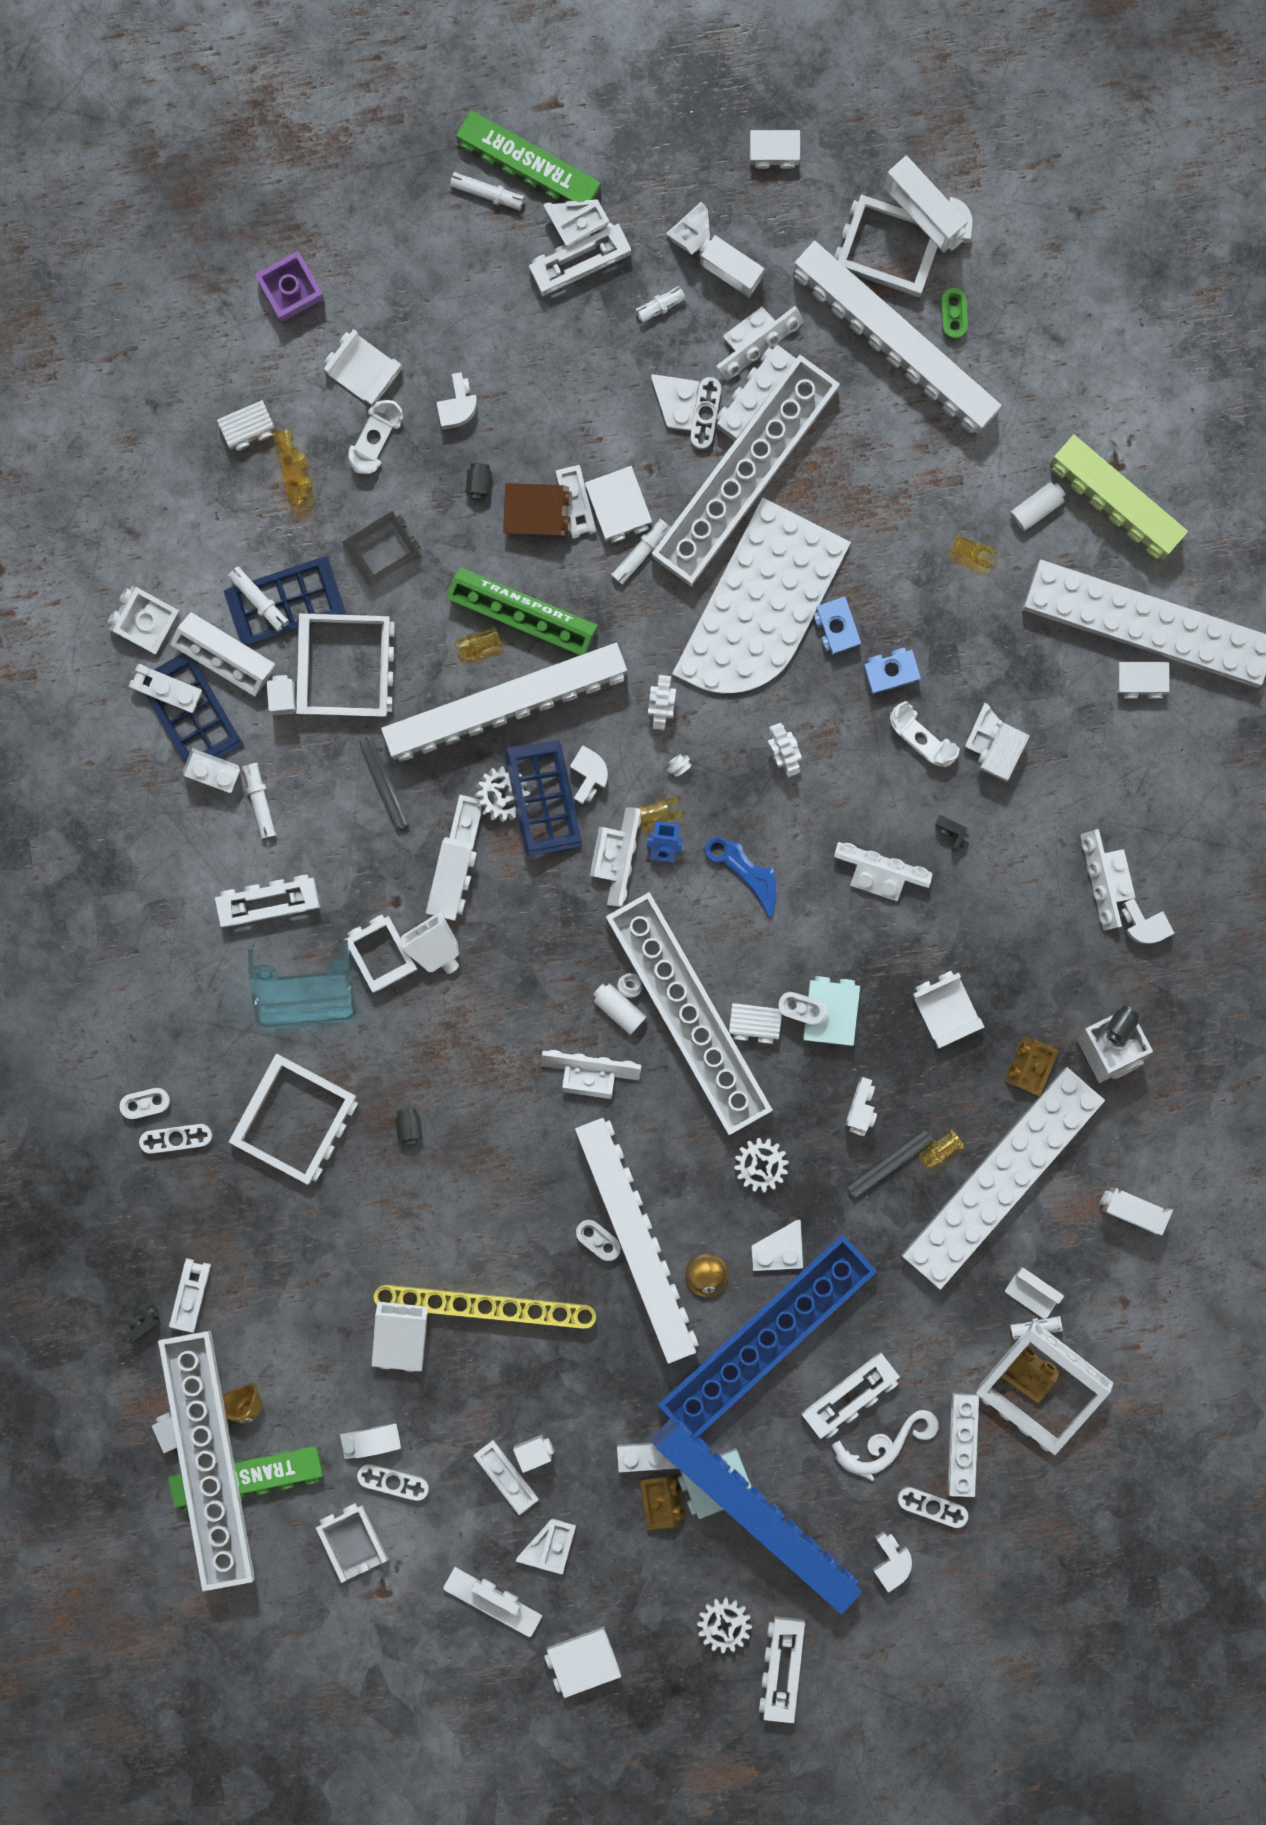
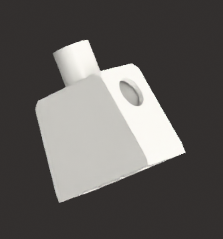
[401,912,459,974]

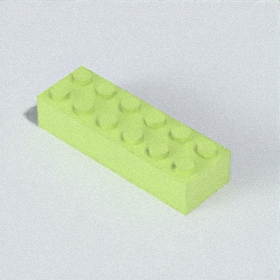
[1050,434,1188,560]

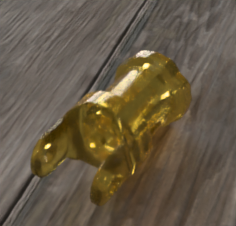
[950,533,997,568]
[455,626,502,658]
[639,796,686,827]
[919,1129,965,1167]

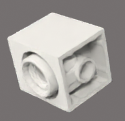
[1076,1007,1153,1083]

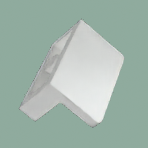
[1005,1267,1064,1319]

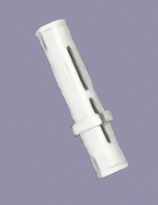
[450,172,525,211]
[611,519,671,585]
[228,567,289,632]
[242,763,276,839]

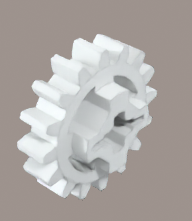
[648,675,676,730]
[768,723,802,777]
[475,767,530,822]
[734,1138,789,1192]
[697,1597,752,1653]

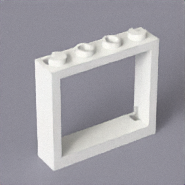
[296,614,394,716]
[229,1054,358,1185]
[976,1321,1113,1455]

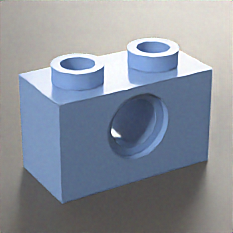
[813,597,861,655]
[863,648,921,695]

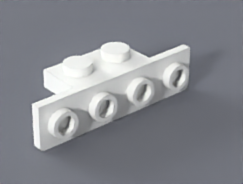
[716,306,804,381]
[590,807,641,907]
[1081,829,1135,931]
[834,842,932,901]
[541,1050,641,1099]
[443,1567,543,1637]

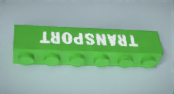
[456,110,601,202]
[446,567,598,655]
[168,1445,324,1511]

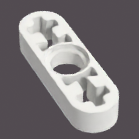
[691,377,721,450]
[139,1124,213,1153]
[357,1464,429,1501]
[898,1487,968,1528]

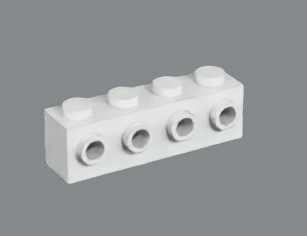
[716,345,796,441]
[170,612,275,696]

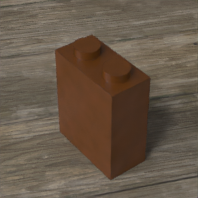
[503,483,572,537]

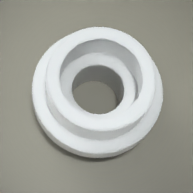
[667,754,691,777]
[617,973,642,998]

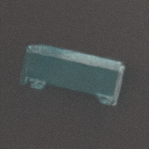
[248,940,356,1028]

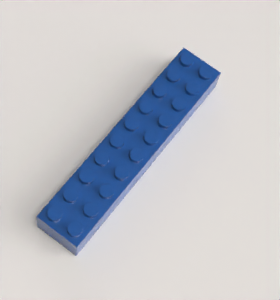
[658,1234,877,1439]
[651,1418,862,1615]

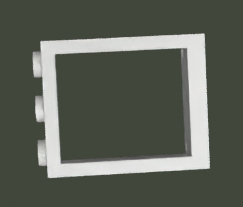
[883,155,968,253]
[834,195,938,298]

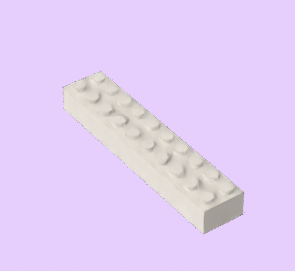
[793,240,1002,435]
[651,355,840,586]
[1022,559,1266,688]
[381,642,627,762]
[606,892,773,1135]
[901,1067,1105,1290]
[575,1118,699,1364]
[158,1330,255,1591]

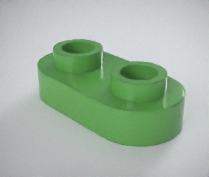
[941,288,968,339]

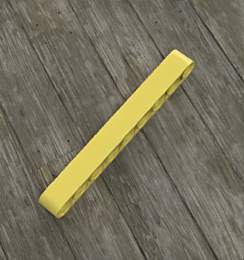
[374,1285,596,1328]

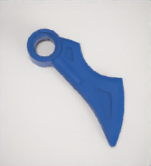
[704,837,776,917]

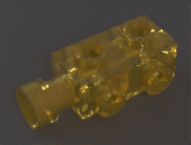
[272,429,313,506]

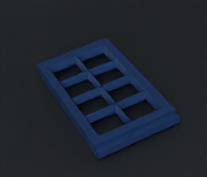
[224,556,346,646]
[143,653,243,764]
[504,740,582,856]

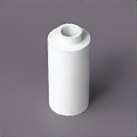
[1010,482,1066,532]
[593,983,647,1035]

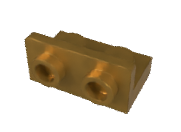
[1005,1036,1059,1096]
[1001,1346,1059,1404]
[640,1474,686,1530]

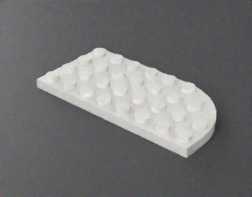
[672,497,851,694]

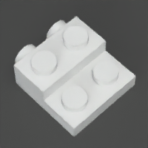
[108,586,179,654]
[845,1077,877,1136]

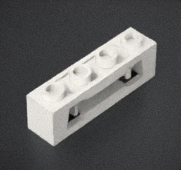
[529,223,631,296]
[215,875,320,928]
[801,1352,900,1439]
[948,1393,979,1497]
[759,1616,805,1723]

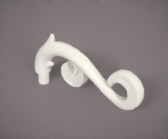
[831,1410,939,1481]

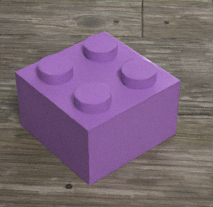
[255,251,324,323]

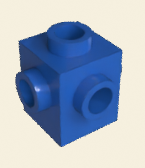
[646,821,683,863]

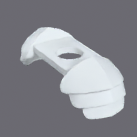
[348,400,403,474]
[890,702,960,767]

